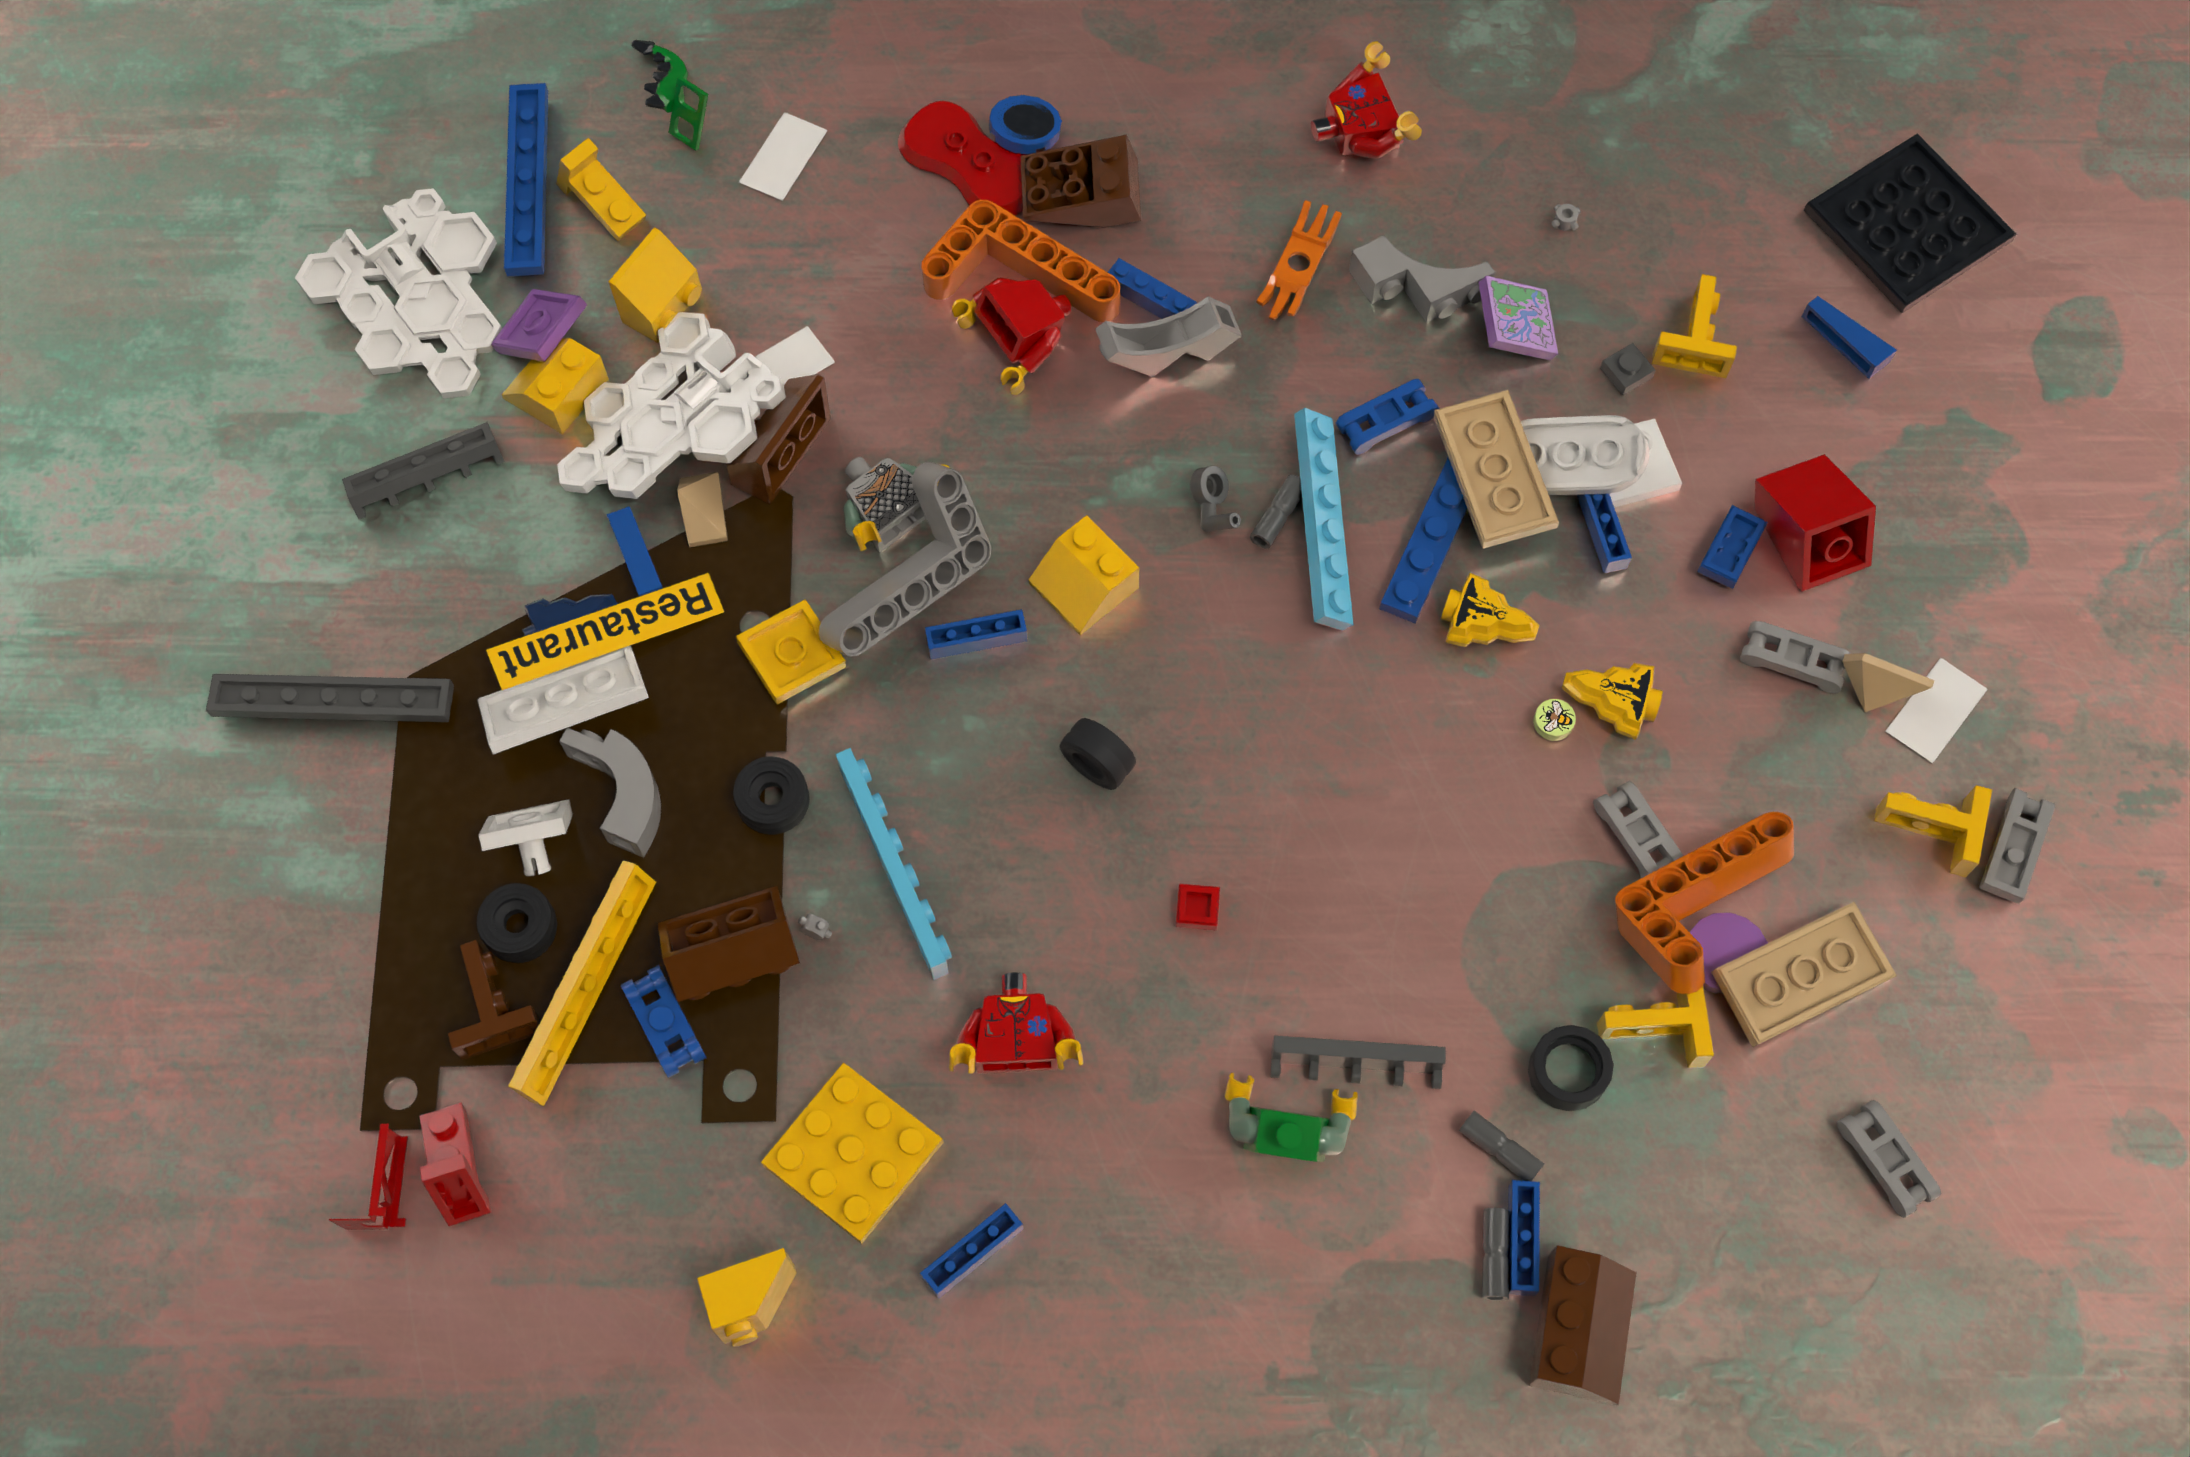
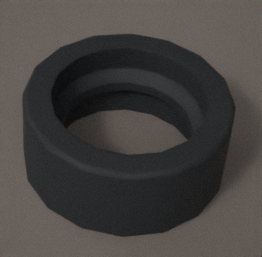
[1528,1025,1614,1111]

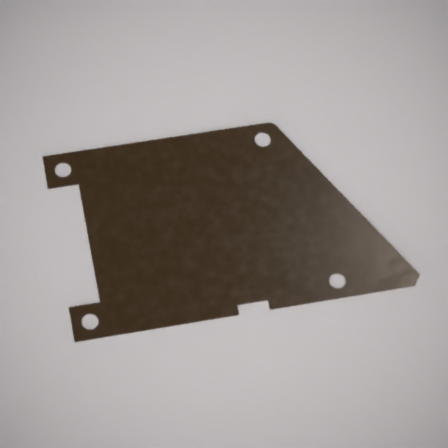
[360,489,794,1131]

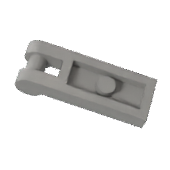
[1979,788,2055,904]

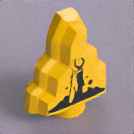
[1441,573,1539,647]
[1562,663,1663,740]

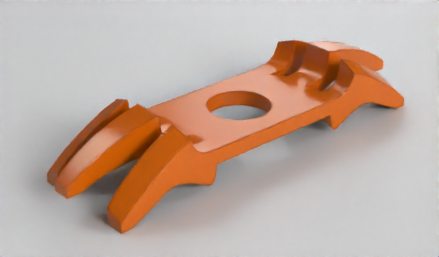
[1256,200,1342,320]

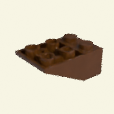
[1021,134,1141,227]

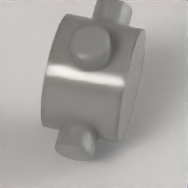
[1552,204,1581,231]
[798,914,832,940]

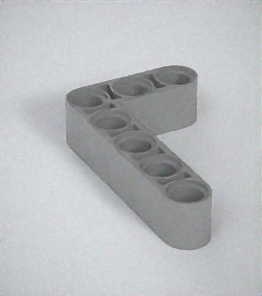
[819,462,991,656]

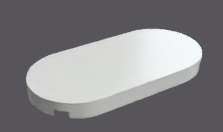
[1520,415,1649,495]

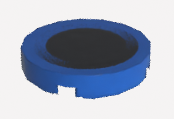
[989,95,1062,155]

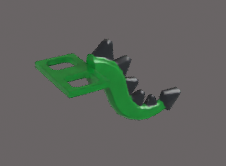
[632,40,708,151]

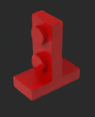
[419,1102,491,1226]

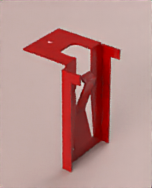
[329,1124,408,1230]

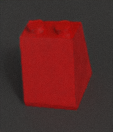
[1754,454,1876,591]

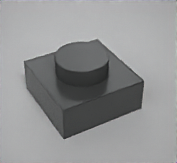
[1600,343,1656,395]

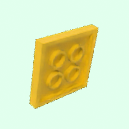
[761,1062,944,1244]

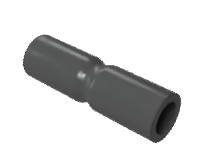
[1250,475,1302,549]
[1459,1110,1544,1181]
[1482,1208,1510,1301]

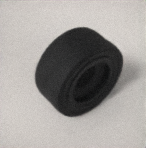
[1059,718,1136,790]
[733,756,810,835]
[477,883,557,963]

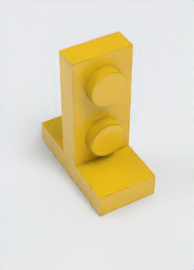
[556,138,646,241]
[1651,274,1737,378]
[1874,785,1992,878]
[1597,987,1714,1068]

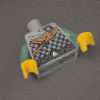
[843,457,950,553]

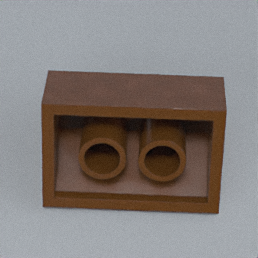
[726,374,831,504]
[658,886,800,1002]
[1529,1245,1637,1405]

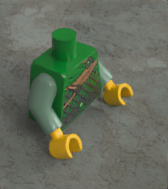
[1224,1073,1358,1162]

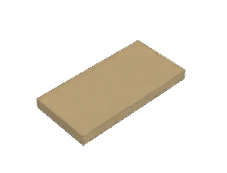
[1434,390,1559,549]
[1711,902,1897,1047]

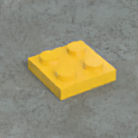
[736,599,846,705]

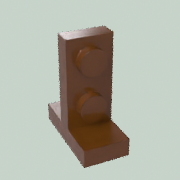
[448,940,541,1060]

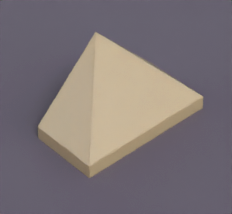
[677,472,728,547]
[1842,653,1935,712]

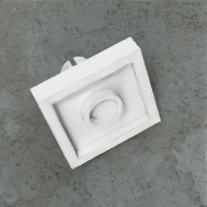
[1610,419,1682,508]
[479,799,573,876]

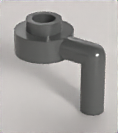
[1190,466,1241,532]

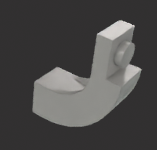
[559,728,661,858]

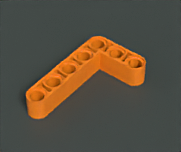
[921,200,1120,322]
[1615,812,1794,994]

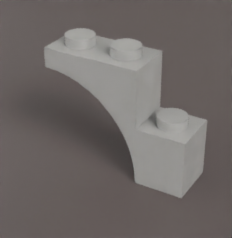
[1349,235,1495,323]
[1095,296,1242,377]

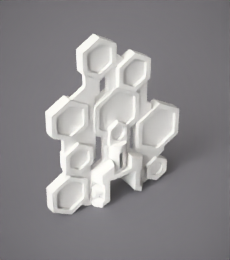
[295,188,502,399]
[557,312,786,499]

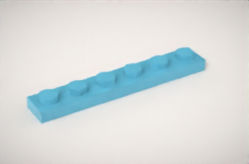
[1294,408,1354,631]
[835,748,952,980]

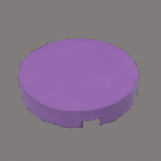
[1690,912,1768,994]

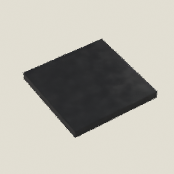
[1804,133,2017,313]

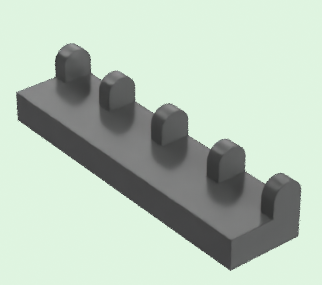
[342,422,505,520]
[1270,1035,1446,1089]

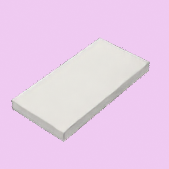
[478,645,649,754]

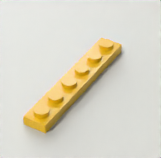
[508,861,656,1106]

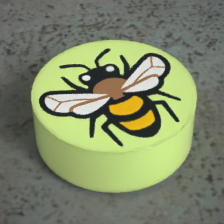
[1533,699,1576,741]

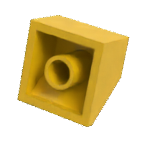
[608,227,702,343]
[501,338,609,435]
[1028,515,1139,636]
[697,1248,797,1347]

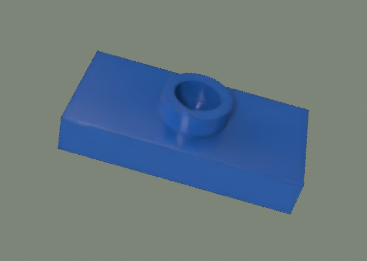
[1697,505,1768,589]

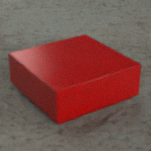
[1176,884,1220,931]

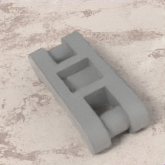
[1740,621,1850,693]
[1593,781,1684,878]
[1837,1100,1941,1218]

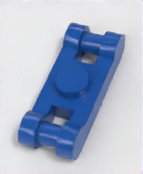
[1336,379,1440,455]
[621,965,706,1078]

